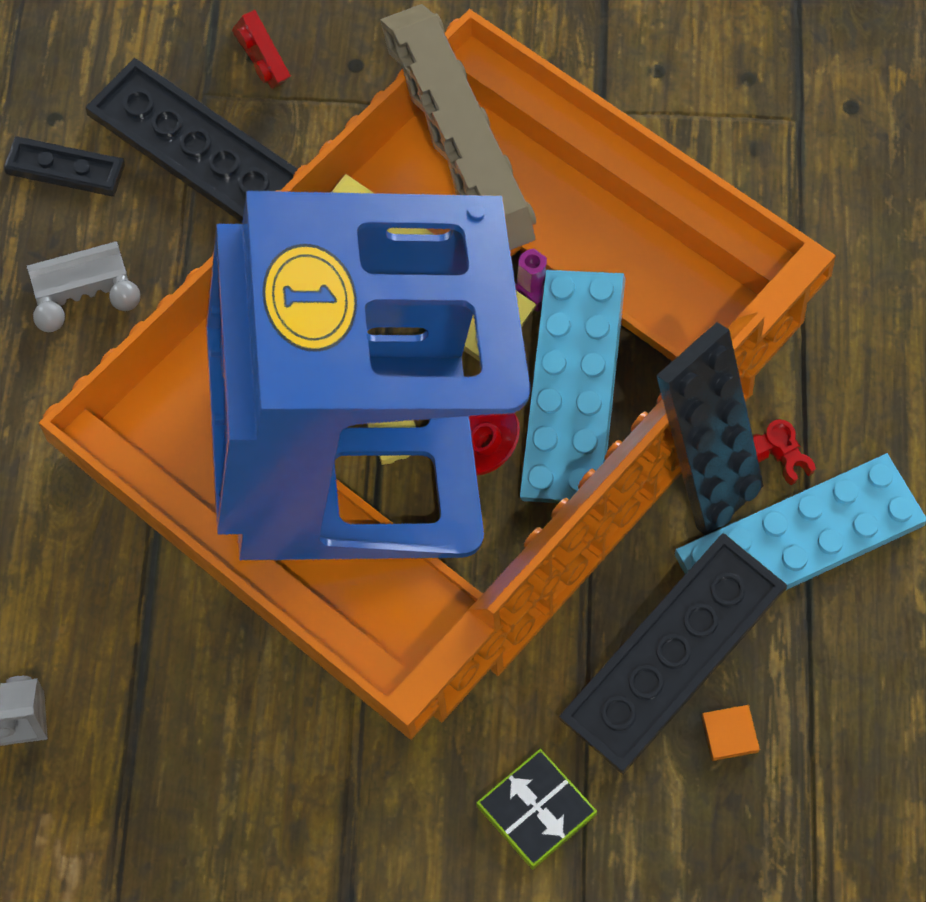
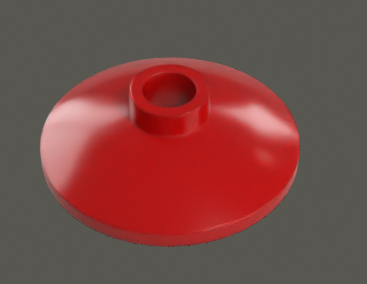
[469,412,520,475]

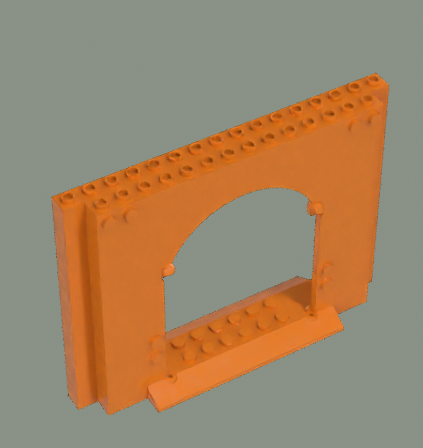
[38,9,836,740]

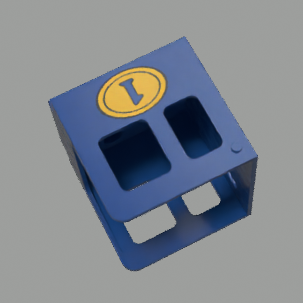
[206,191,530,560]

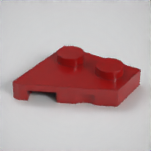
[232,9,291,89]

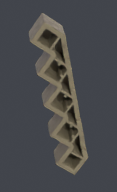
[380,4,536,250]

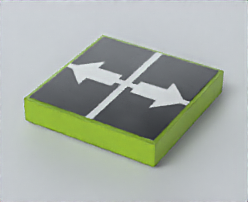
[476,748,597,870]

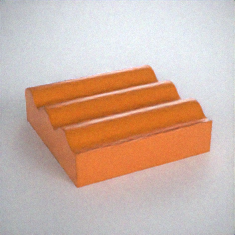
[702,705,760,761]

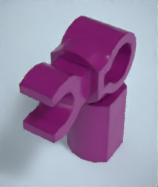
[515,248,547,312]

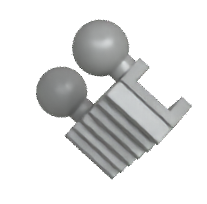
[27,241,141,332]

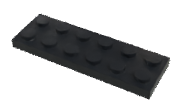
[85,57,298,223]
[656,322,764,535]
[559,533,787,774]

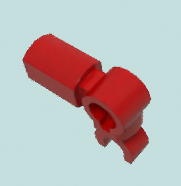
[753,419,816,485]

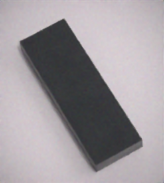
[4,136,125,197]

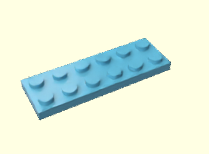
[520,270,626,503]
[675,453,926,590]

